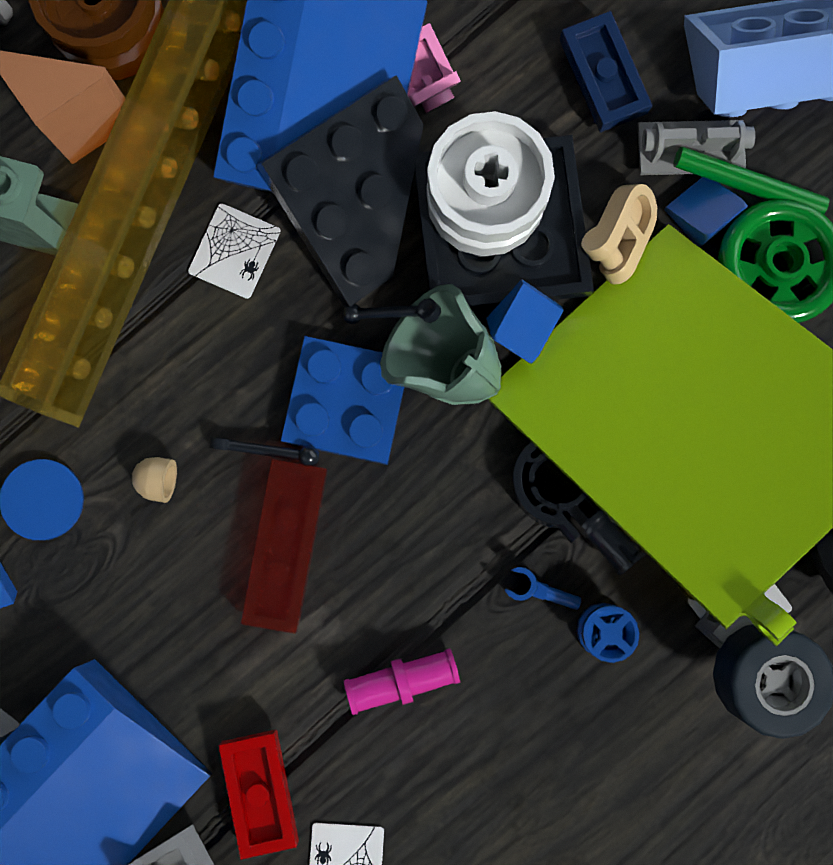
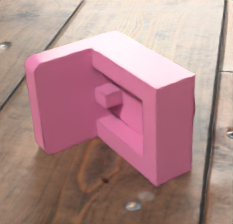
[408,23,461,113]

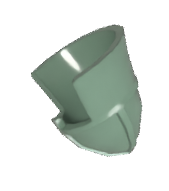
[380,284,501,405]

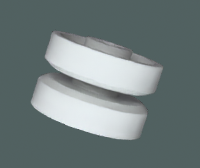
[427,111,555,256]

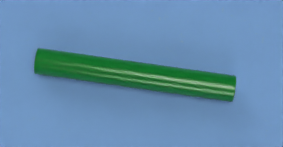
[673,146,830,214]

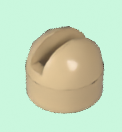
[132,457,177,503]

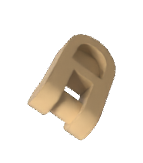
[581,184,657,284]

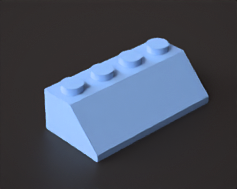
[684,0,833,117]

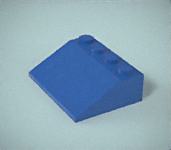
[214,0,428,193]
[0,659,212,865]

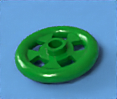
[718,199,833,323]

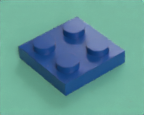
[281,336,405,465]

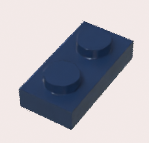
[559,11,652,133]

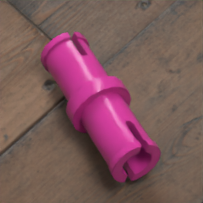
[343,648,460,715]

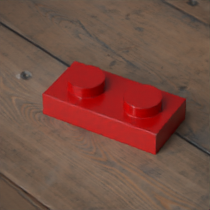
[219,729,299,860]

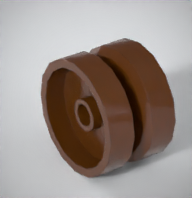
[28,0,167,80]

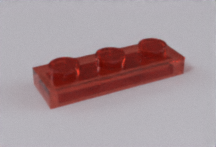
[241,459,328,634]

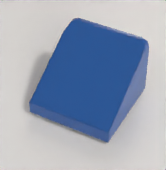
[664,177,748,247]
[487,279,564,364]

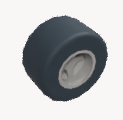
[713,624,833,739]

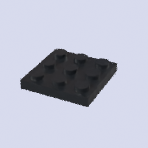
[414,135,594,310]

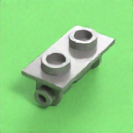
[638,120,755,175]

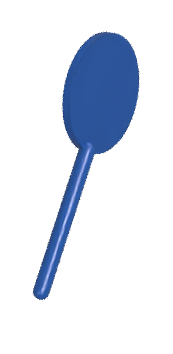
[0,459,84,540]

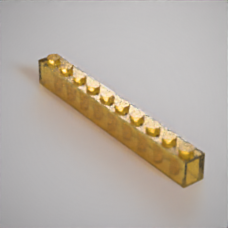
[0,0,247,428]

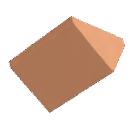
[0,51,135,164]

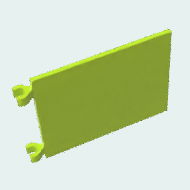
[487,224,833,646]

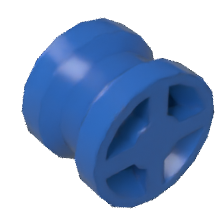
[576,603,640,663]

